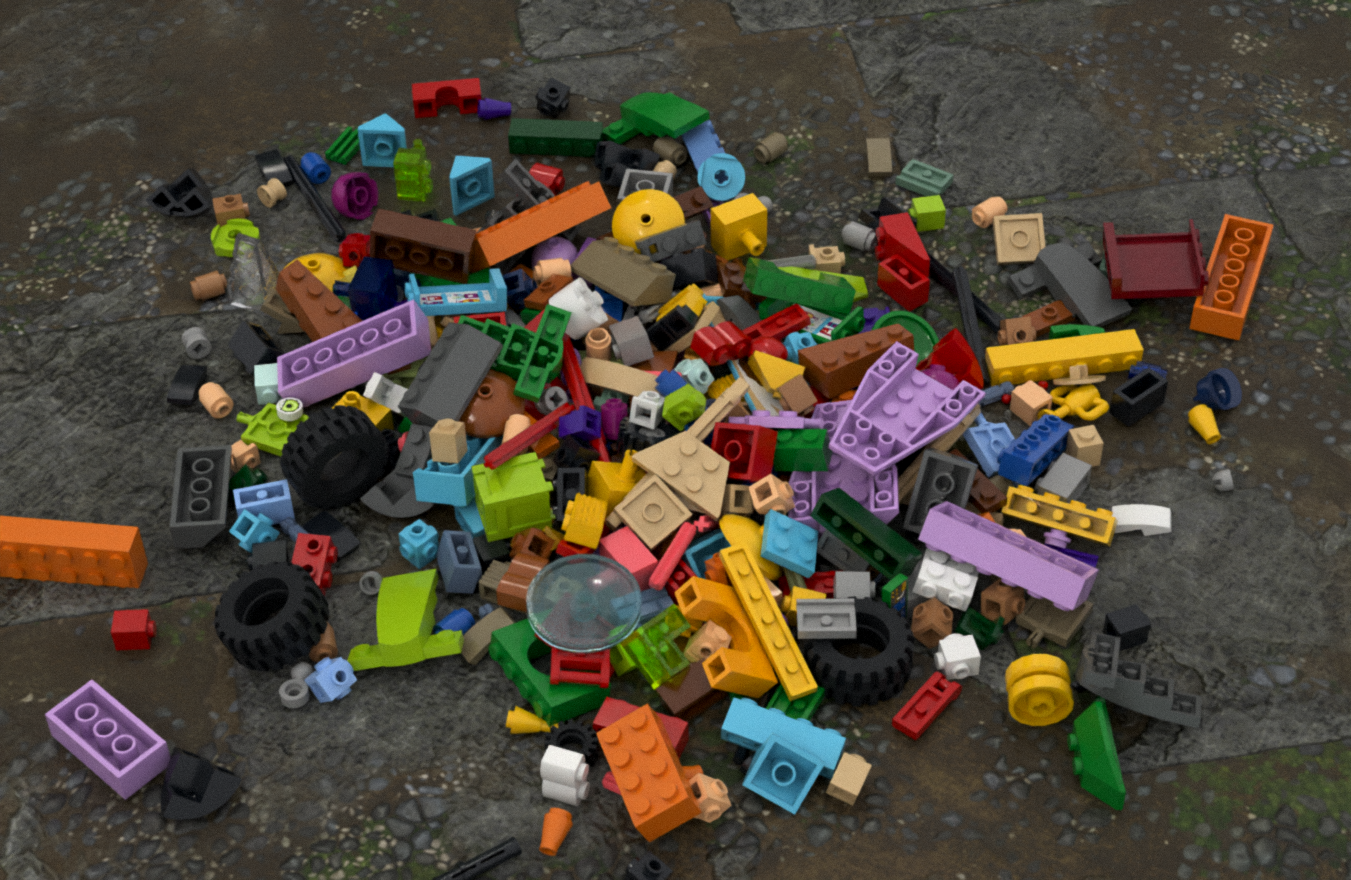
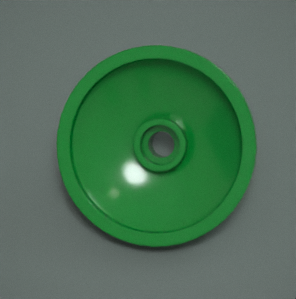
[871,311,939,366]

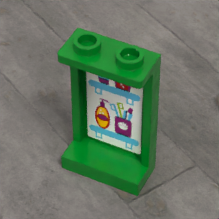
[759,297,865,345]

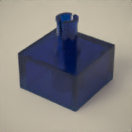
[332,256,398,321]

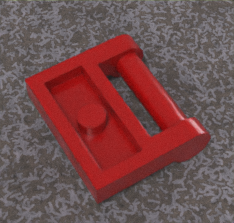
[550,639,610,688]

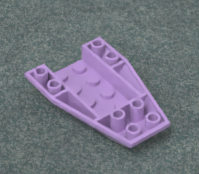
[828,341,986,475]
[788,400,899,540]

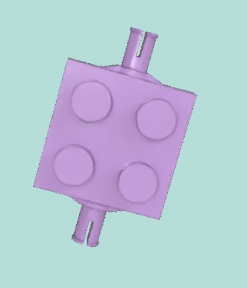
[728,410,821,429]

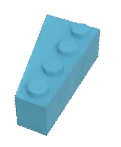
[413,435,503,507]

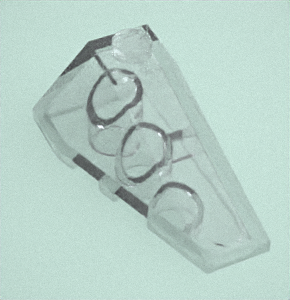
[226,233,279,317]

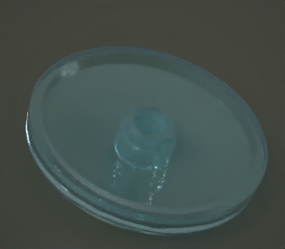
[526,554,642,653]

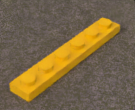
[719,542,818,701]

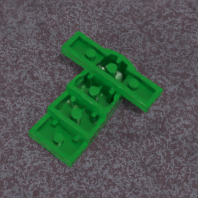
[603,92,710,144]
[458,304,572,403]

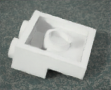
[912,548,979,611]

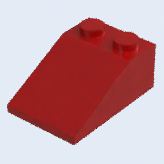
[875,212,930,278]

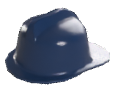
[1193,368,1242,411]

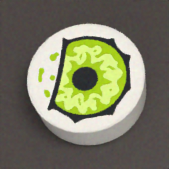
[276,397,303,421]

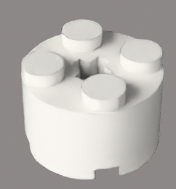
[549,277,608,340]

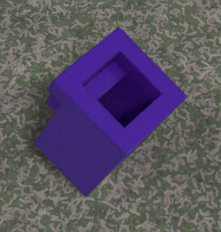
[559,405,601,441]

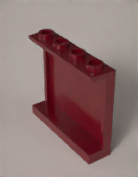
[1102,219,1209,299]

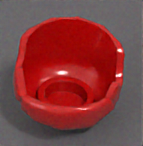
[747,337,788,361]

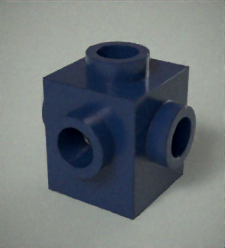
[502,269,538,310]

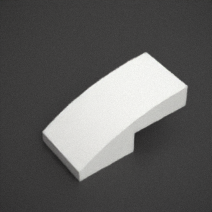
[1112,504,1171,536]

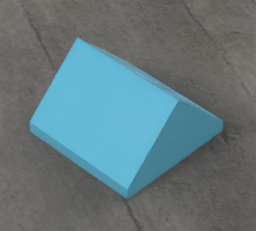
[358,113,409,168]
[449,156,495,216]
[742,732,825,814]

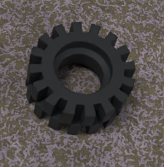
[544,719,599,771]

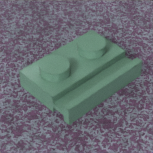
[895,159,954,197]

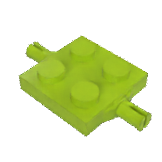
[237,403,309,457]

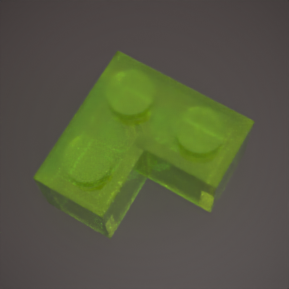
[620,603,691,690]

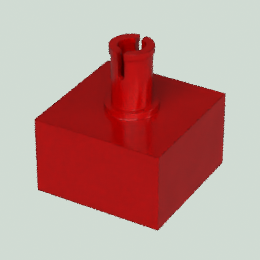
[711,422,778,484]

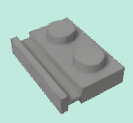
[796,598,857,639]

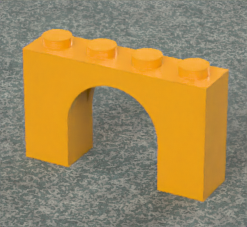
[674,576,778,698]

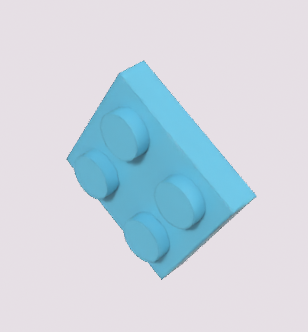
[761,509,818,578]

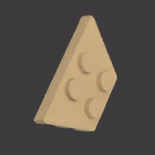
[632,431,730,522]

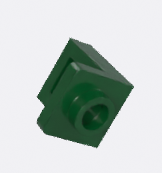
[229,464,269,503]
[954,607,1005,650]

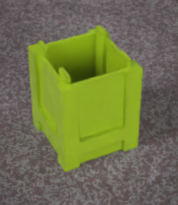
[471,452,556,542]

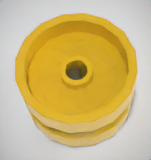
[1005,654,1074,726]

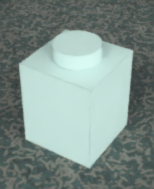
[254,363,283,405]

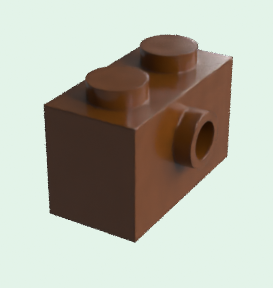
[656,658,727,722]

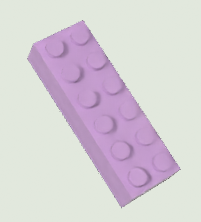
[277,299,431,408]
[918,501,1099,611]

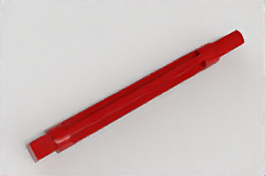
[562,333,612,462]

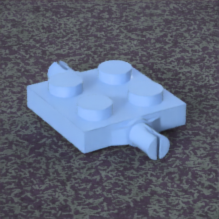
[962,413,1022,488]

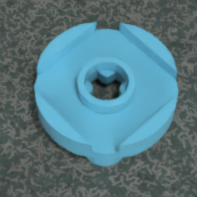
[698,153,745,202]

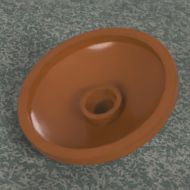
[458,369,525,438]

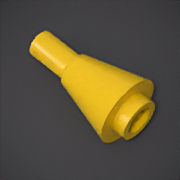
[505,706,558,734]

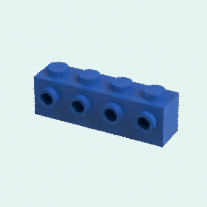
[997,414,1074,486]

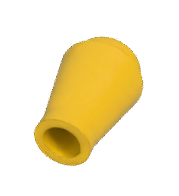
[1188,404,1221,444]

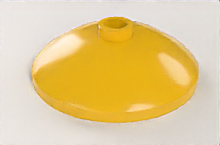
[612,189,685,254]
[284,253,350,296]
[719,514,783,580]

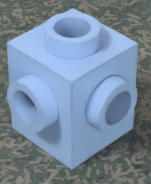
[304,657,357,703]

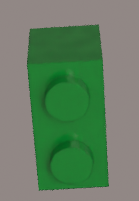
[773,429,832,471]

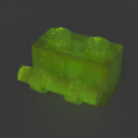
[393,139,433,202]

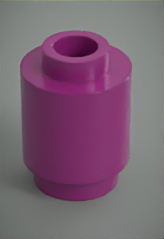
[601,399,628,440]

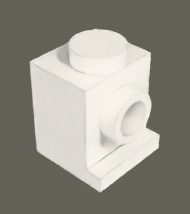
[629,391,665,429]

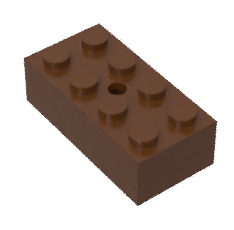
[370,208,476,284]

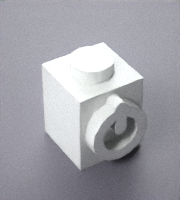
[934,634,981,680]

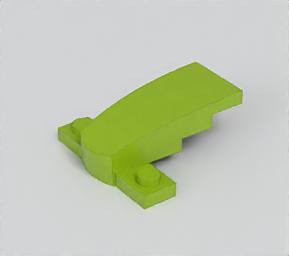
[347,569,464,671]

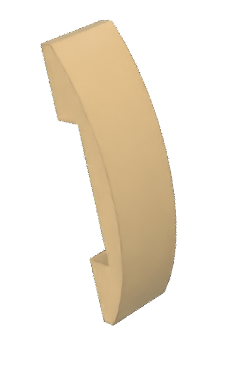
[580,357,659,397]

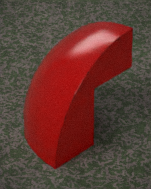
[915,328,984,389]

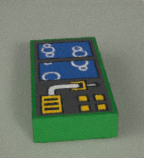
[882,573,908,619]

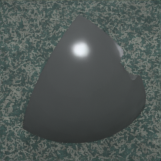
[360,471,436,518]

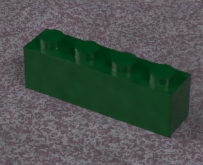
[508,118,604,157]
[810,488,923,580]

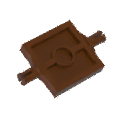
[717,258,767,310]

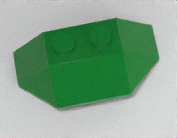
[1067,696,1126,810]

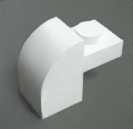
[363,372,408,418]

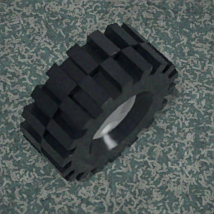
[616,413,685,459]

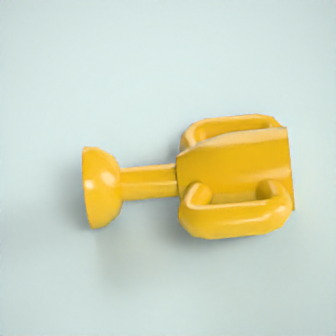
[1037,383,1110,421]

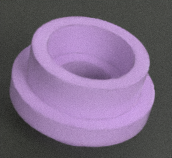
[1043,528,1071,549]

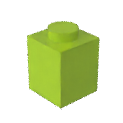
[908,195,946,232]

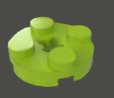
[211,218,260,258]

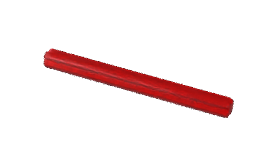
[483,402,575,470]

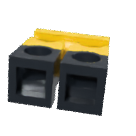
[646,284,707,351]

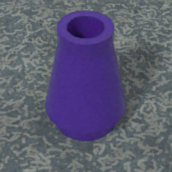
[477,97,511,120]

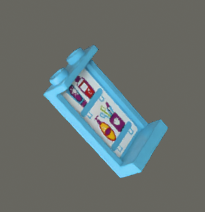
[405,268,507,316]

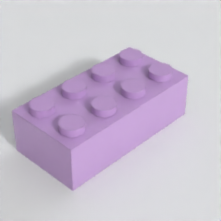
[45,680,171,800]

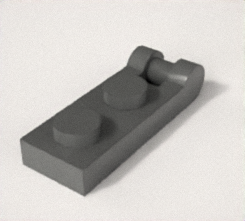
[635,220,707,262]

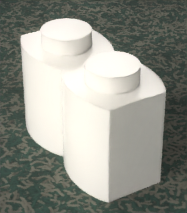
[540,745,590,806]

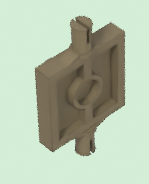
[1015,596,1094,648]

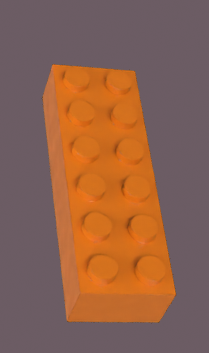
[471,181,611,274]
[1189,214,1274,340]
[0,516,148,588]

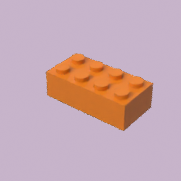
[596,703,702,843]

